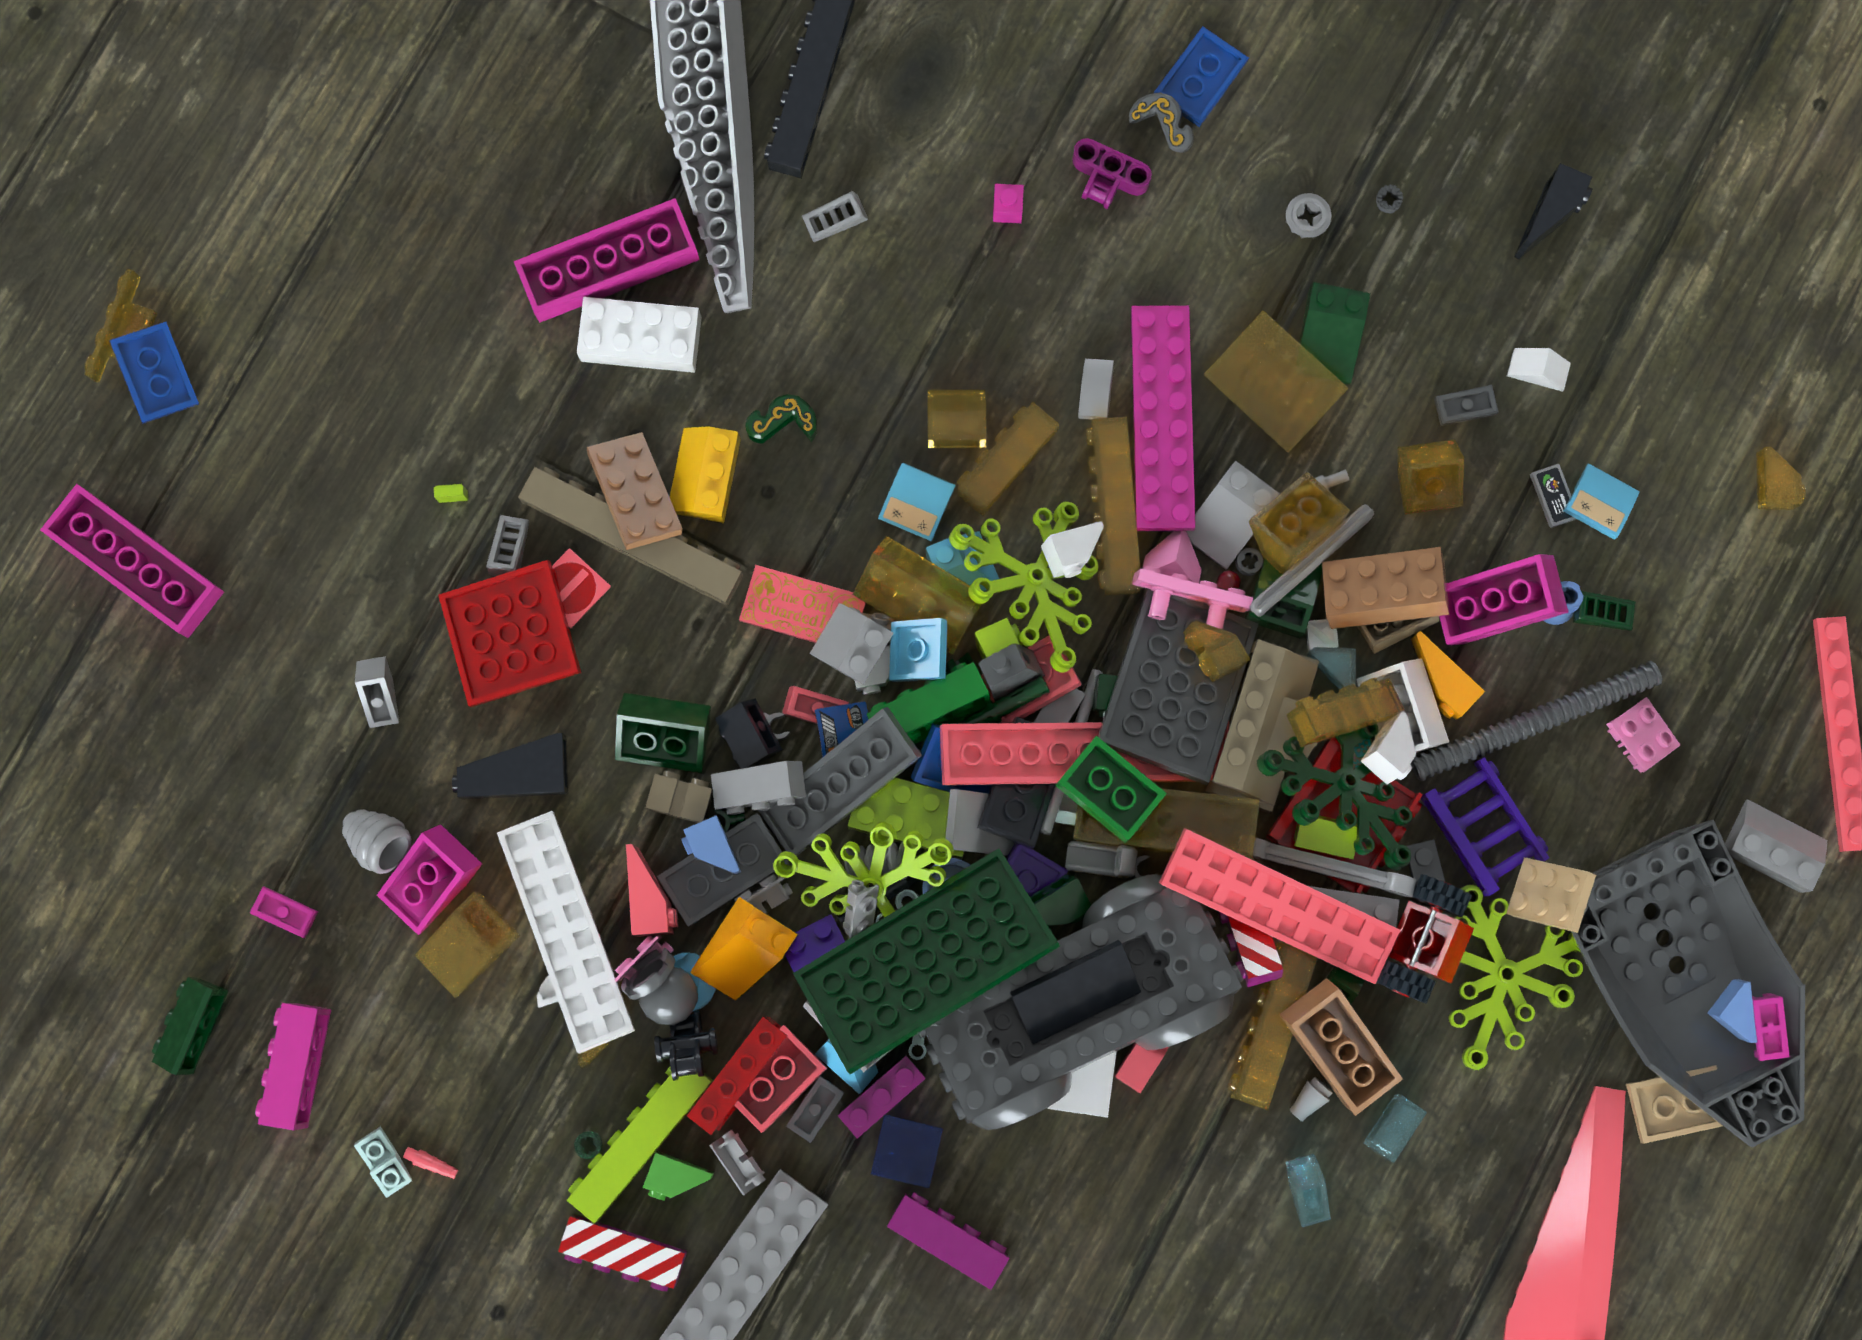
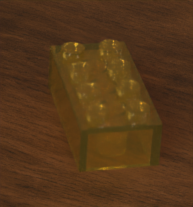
[853,536,983,655]

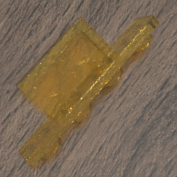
[85,269,157,383]

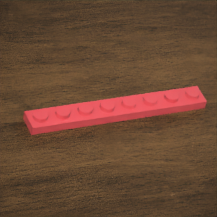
[1813,616,1862,852]

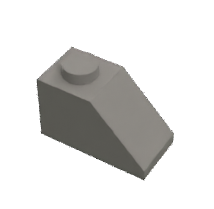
[355,656,399,728]

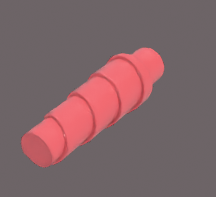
[403,1147,458,1179]

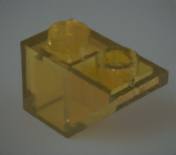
[1183,621,1250,683]

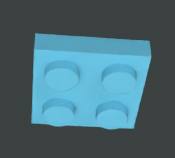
[889,618,947,682]

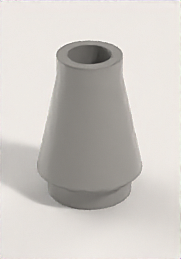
[1289,1077,1333,1122]

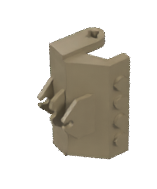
[1205,639,1321,814]

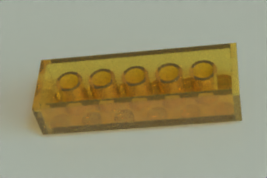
[1073,788,1260,861]

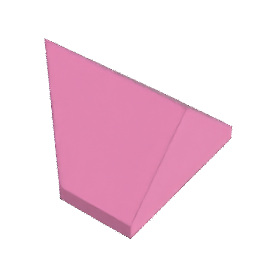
[1142,531,1201,583]

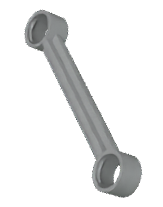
[1237,835,1417,897]

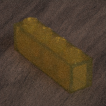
[957,402,1059,516]
[1286,677,1405,747]

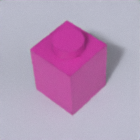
[993,184,1024,223]

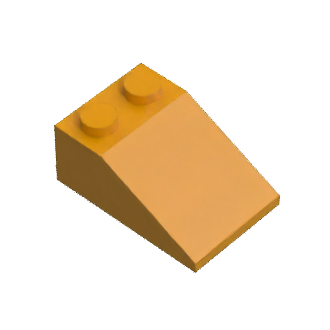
[690,897,798,1001]

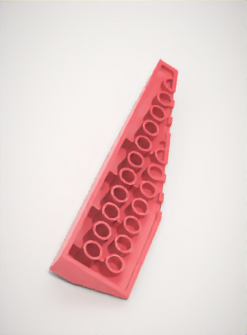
[1503,1086,1626,1340]

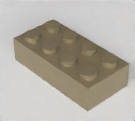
[1357,616,1439,654]

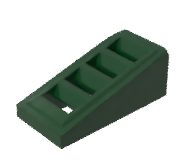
[1573,591,1636,631]

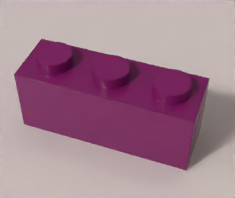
[838,1055,926,1139]

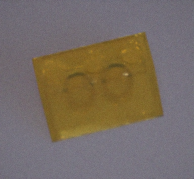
[1249,472,1350,575]

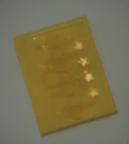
[1204,311,1348,453]

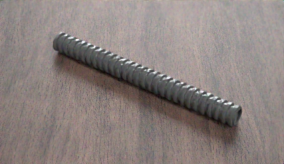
[1411,660,1662,781]

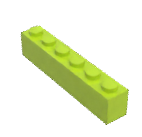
[567,1067,713,1224]

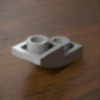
[1078,358,1114,421]
[1034,688,1086,723]

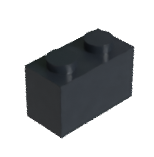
[715,698,782,769]

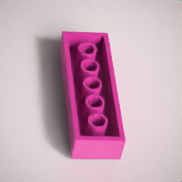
[514,198,700,323]
[40,484,224,638]

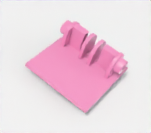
[1606,697,1680,773]
[614,935,674,982]

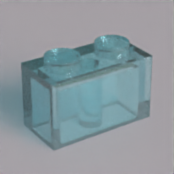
[1363,1094,1427,1163]

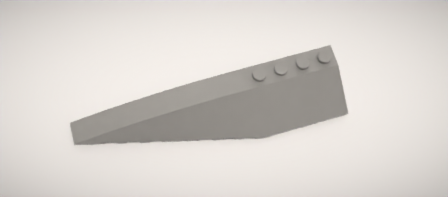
[650,0,754,313]

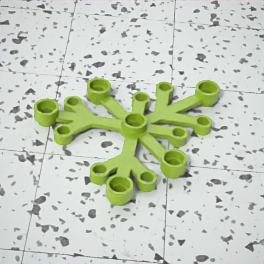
[949,502,1098,673]
[773,822,954,939]
[1449,885,1583,1070]

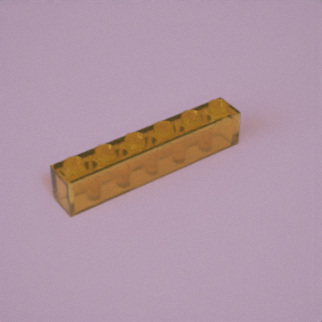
[1086,417,1142,596]
[1228,939,1317,1110]

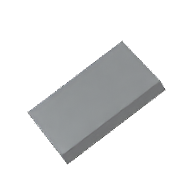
[944,789,1015,856]

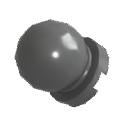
[621,948,698,1025]

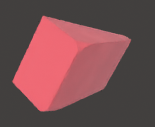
[782,686,849,724]

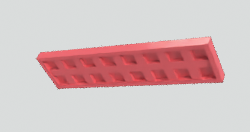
[1159,828,1401,984]

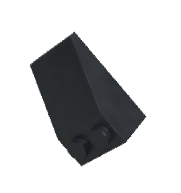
[1514,163,1593,259]

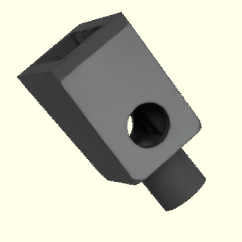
[978,643,1045,701]

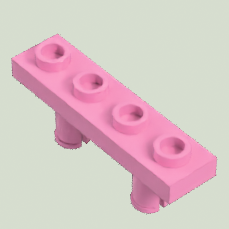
[1132,566,1253,635]

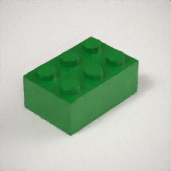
[1055,736,1167,843]

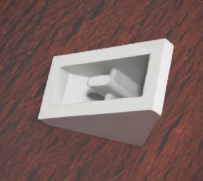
[1507,348,1571,392]

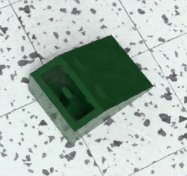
[1245,538,1325,639]

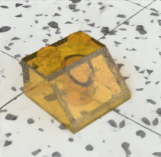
[928,390,986,448]
[1397,439,1464,514]

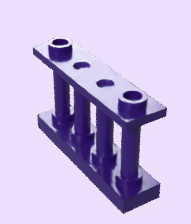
[1421,757,1549,897]

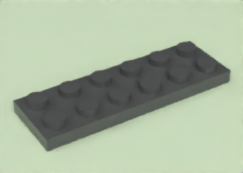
[758,707,922,856]

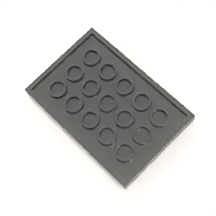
[1098,588,1258,785]

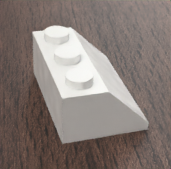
[1356,658,1449,753]

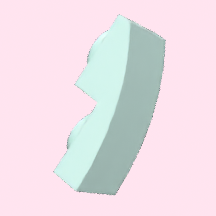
[354,1126,412,1198]

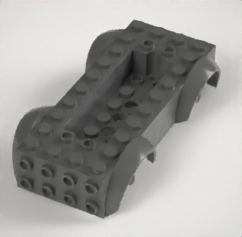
[918,874,1243,1130]

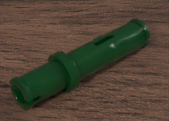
[964,675,1050,724]

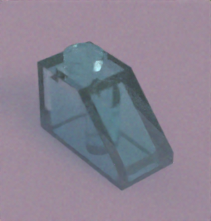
[1285,1154,1331,1227]

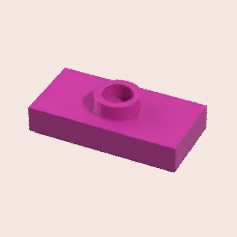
[250,886,318,938]

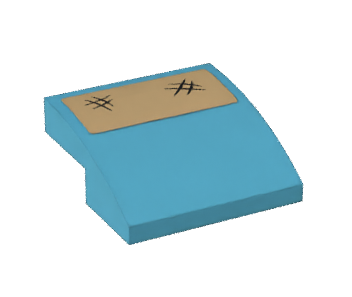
[878,463,956,541]
[1563,463,1640,540]

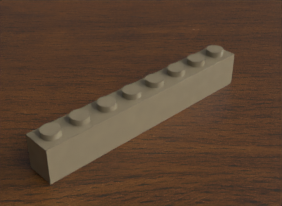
[518,467,743,607]

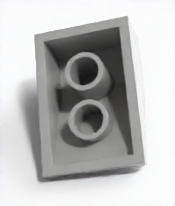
[1187,461,1283,570]

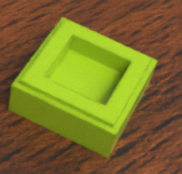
[434,484,468,503]

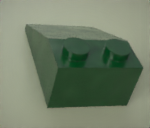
[1294,282,1370,385]

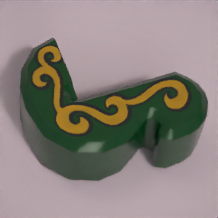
[745,394,817,444]

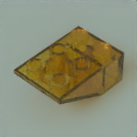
[415,891,521,998]

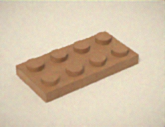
[587,432,682,550]

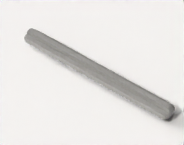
[1250,504,1374,617]

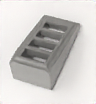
[802,191,868,242]
[486,515,529,577]

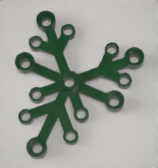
[1257,695,1412,871]

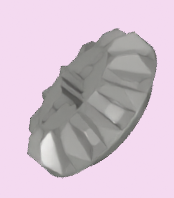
[1286,193,1332,239]

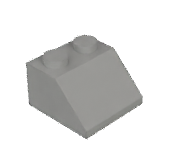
[809,603,894,684]

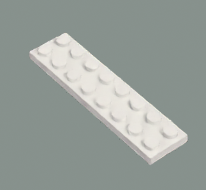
[497,811,635,1054]

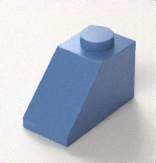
[681,816,741,874]

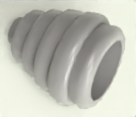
[342,809,412,874]

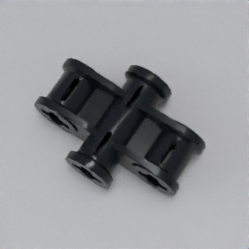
[654,1011,718,1081]

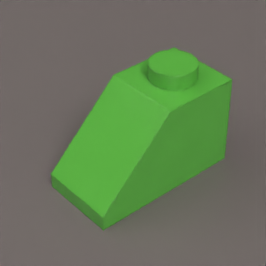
[643,1151,714,1201]

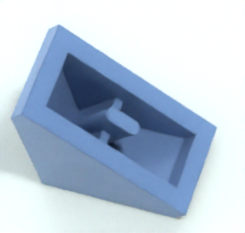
[1707,979,1757,1043]

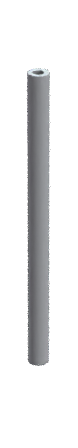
[1040,669,1103,835]

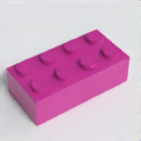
[1439,554,1569,645]
[255,1003,331,1131]

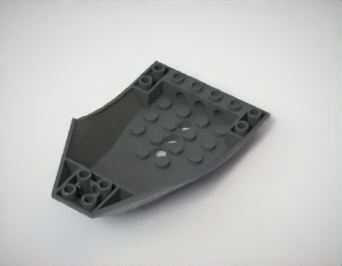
[1571,820,1805,1148]

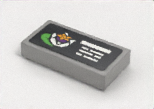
[1530,464,1576,528]

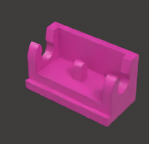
[1752,993,1790,1061]

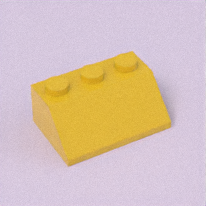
[670,426,741,523]

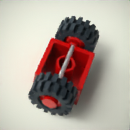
[1377,874,1474,1004]

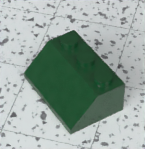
[615,693,711,773]
[152,977,229,1076]

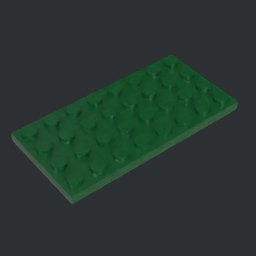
[793,848,1060,1074]

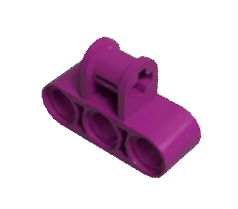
[1072,138,1152,210]

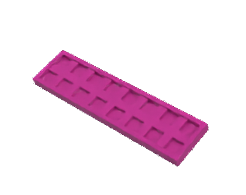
[1131,305,1195,531]

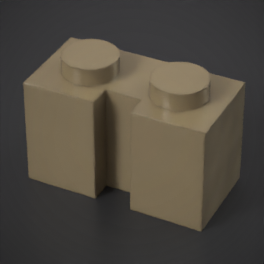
[645,771,713,823]

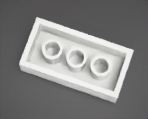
[577,297,702,373]

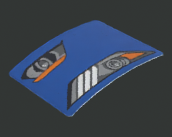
[815,702,868,757]

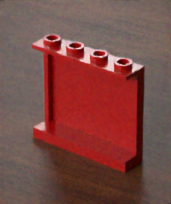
[1266,736,1423,894]
[687,1017,788,1135]

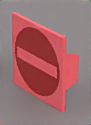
[552,548,611,629]

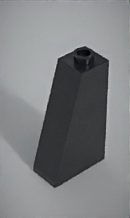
[452,733,568,800]

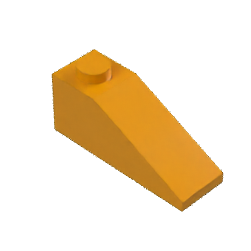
[1411,631,1485,720]

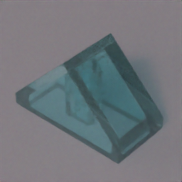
[1306,647,1356,695]

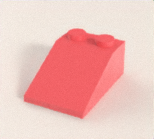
[626,844,678,937]

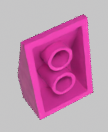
[377,824,482,935]

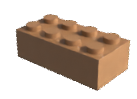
[1322,547,1449,629]
[1279,978,1403,1116]

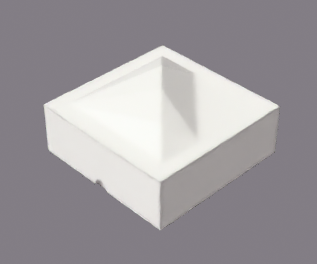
[1306,619,1339,651]

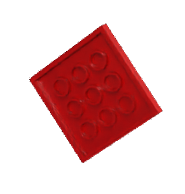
[438,560,581,707]

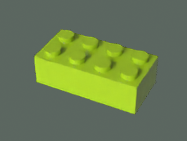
[848,778,964,859]

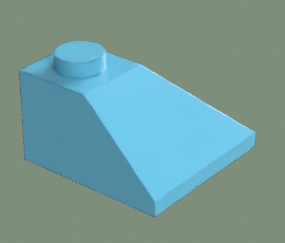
[926,531,999,606]

